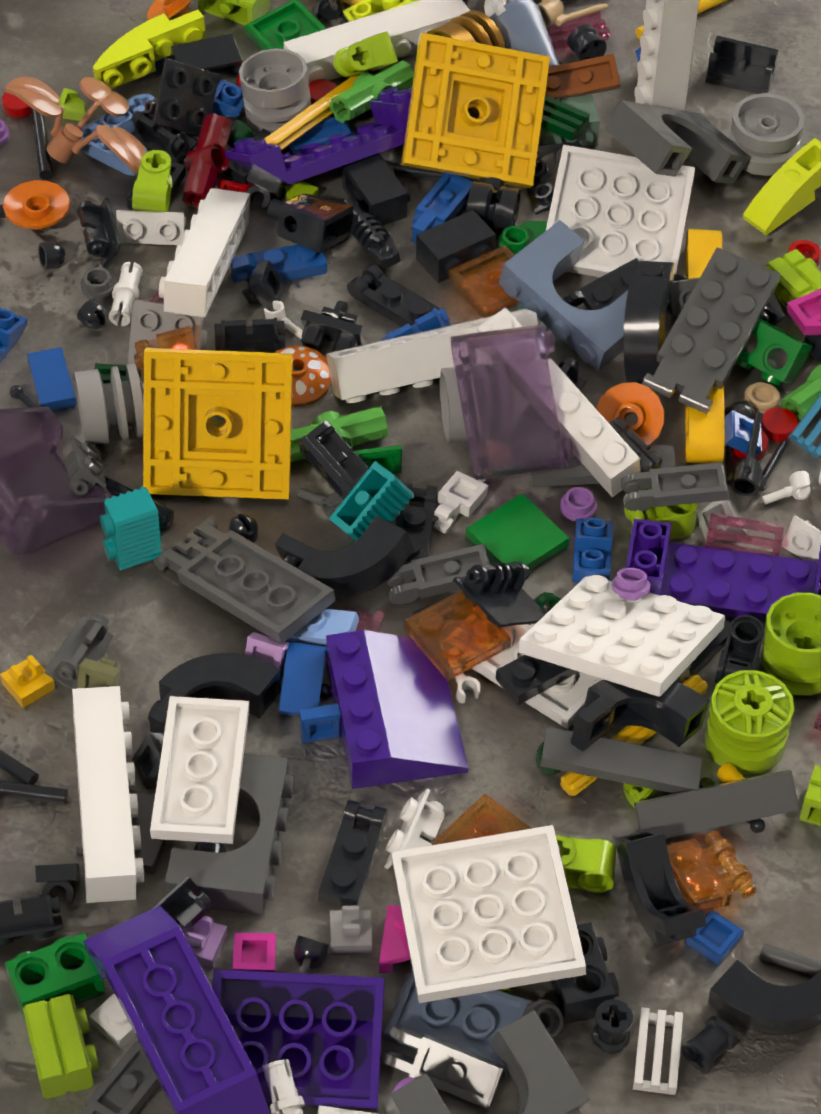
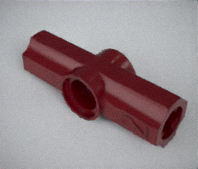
[182,113,232,208]

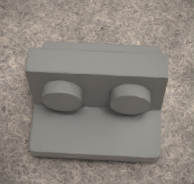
[128,300,208,367]

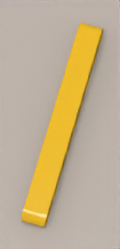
[685,229,725,464]

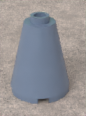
[490,0,559,67]

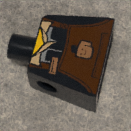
[267,194,354,253]

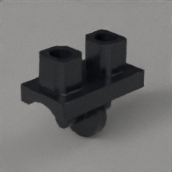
[301,300,367,352]

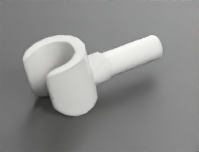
[264,301,303,339]
[762,471,811,505]
[448,658,481,703]

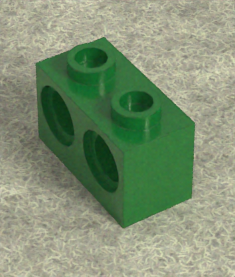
[735,318,813,386]
[5,933,105,1024]

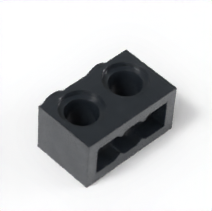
[550,922,619,1025]

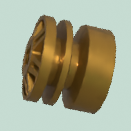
[427,10,505,48]

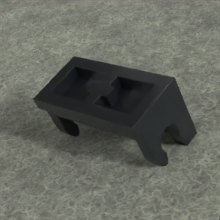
[171,33,242,74]
[705,35,779,94]
[299,420,369,500]

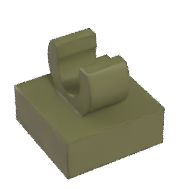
[77,657,121,688]

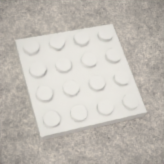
[546,144,695,277]
[518,575,725,697]
[391,825,586,1003]

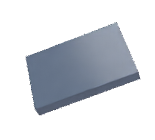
[384,965,531,1079]

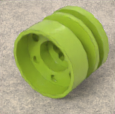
[761,593,821,696]
[704,670,794,775]

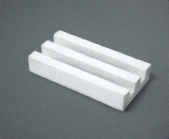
[633,1007,683,1095]

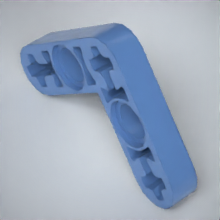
[81,94,155,176]

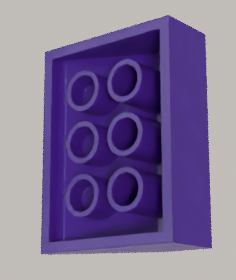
[326,630,468,789]
[212,969,385,1109]

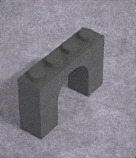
[605,100,750,184]
[165,753,295,915]
[382,1010,590,1114]

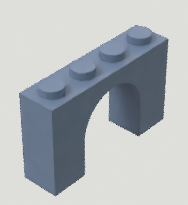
[499,220,628,371]

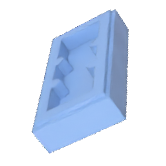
[285,609,359,647]

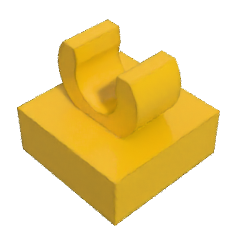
[0,655,55,708]

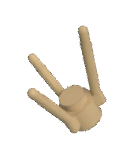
[537,0,608,28]

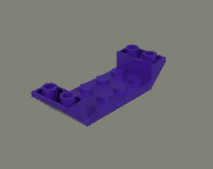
[224,88,412,184]
[626,519,821,623]
[83,906,270,1114]

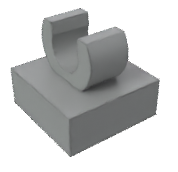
[330,905,372,955]

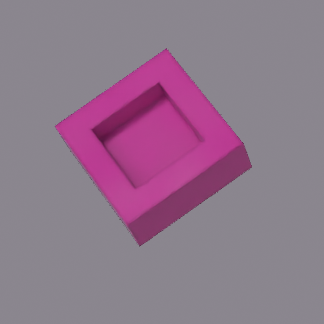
[232,933,276,972]

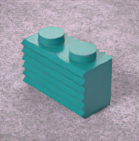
[328,461,414,541]
[99,486,162,570]

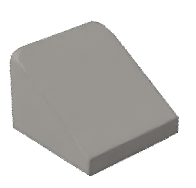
[696,498,747,542]

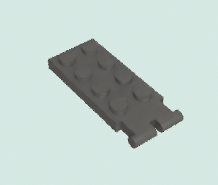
[642,247,781,414]
[153,518,336,644]

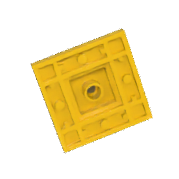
[401,32,550,188]
[143,348,293,499]

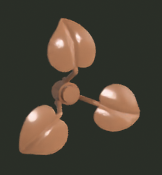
[3,76,145,175]

